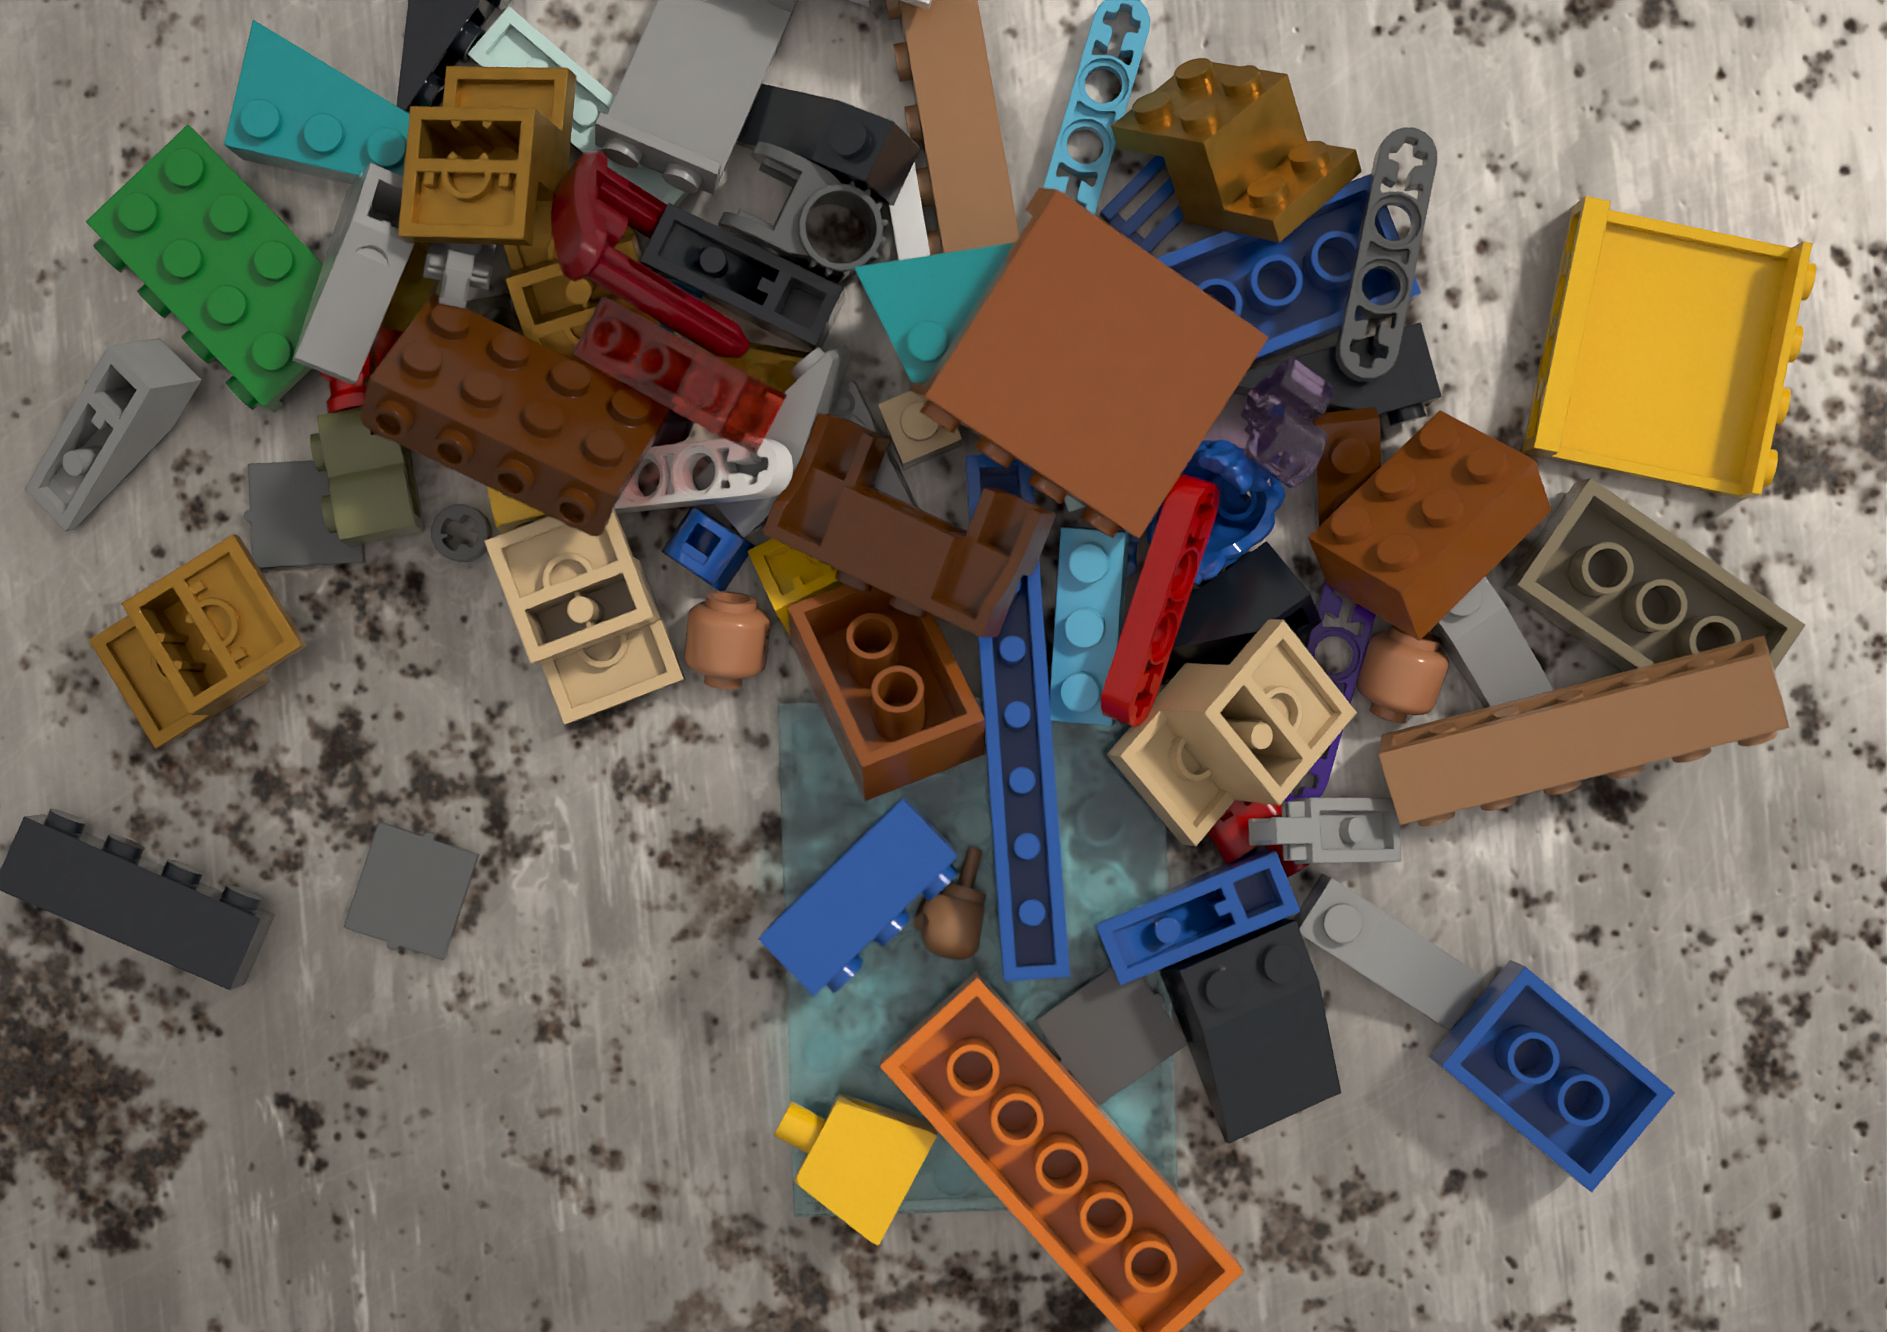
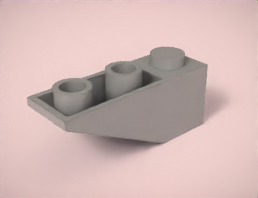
[292,163,414,385]
[693,345,852,538]

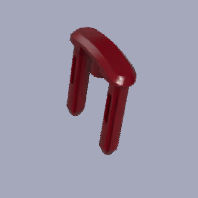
[551,150,749,359]

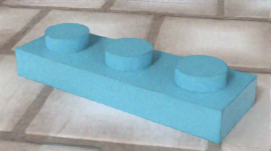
[1050,526,1129,726]

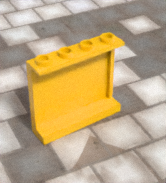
[1521,196,1816,500]

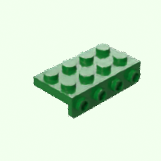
[85,124,323,412]

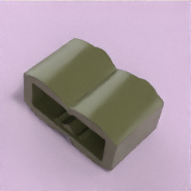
[310,406,424,547]

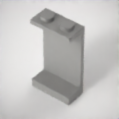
[595,0,798,195]

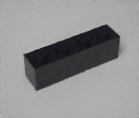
[0,809,275,990]

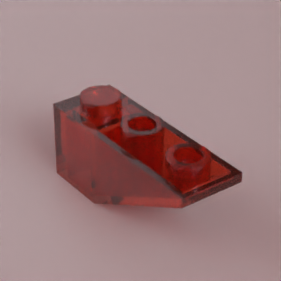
[572,296,787,453]

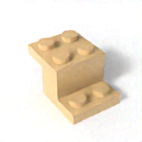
[484,508,686,725]
[1107,619,1357,846]

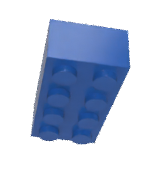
[1156,174,1421,366]

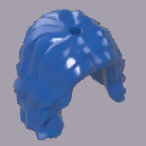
[1146,440,1285,585]

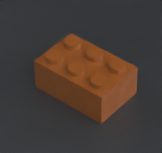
[1308,410,1551,641]
[787,584,985,802]

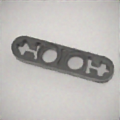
[1336,127,1437,382]

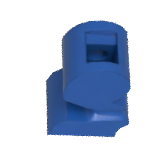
[661,506,755,591]

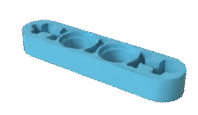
[1043,0,1150,215]

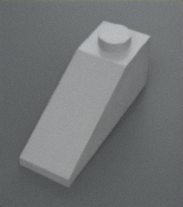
[25,338,201,531]
[1430,576,1554,708]
[1292,874,1484,1031]

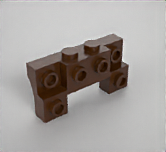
[762,413,1056,638]

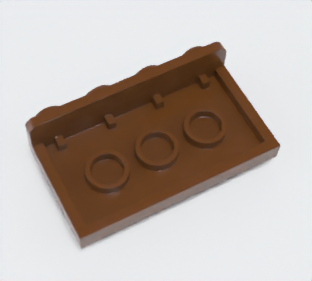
[361,293,671,536]

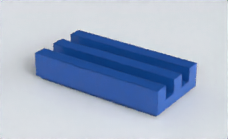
[1100,155,1184,254]

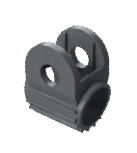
[718,142,888,285]

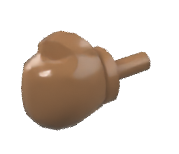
[913,847,987,960]

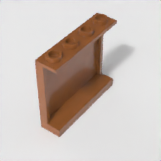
[910,187,1269,539]

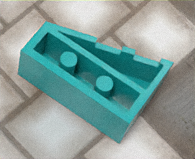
[224,20,410,184]
[854,242,1016,385]

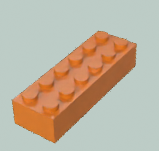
[880,970,1244,1332]

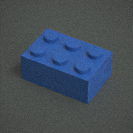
[758,795,958,997]
[1429,960,1675,1193]

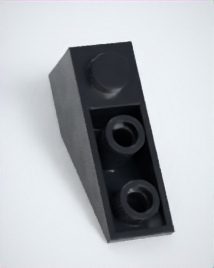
[396,0,512,114]
[1162,541,1322,680]

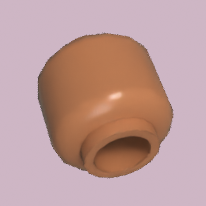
[684,591,771,689]
[1356,625,1449,723]

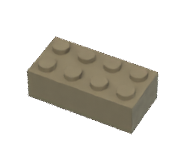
[1503,478,1805,672]

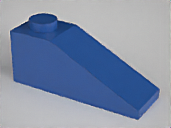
[1095,848,1301,986]

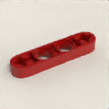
[1100,474,1220,727]

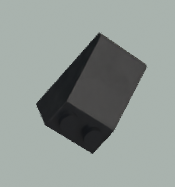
[1159,918,1341,1143]

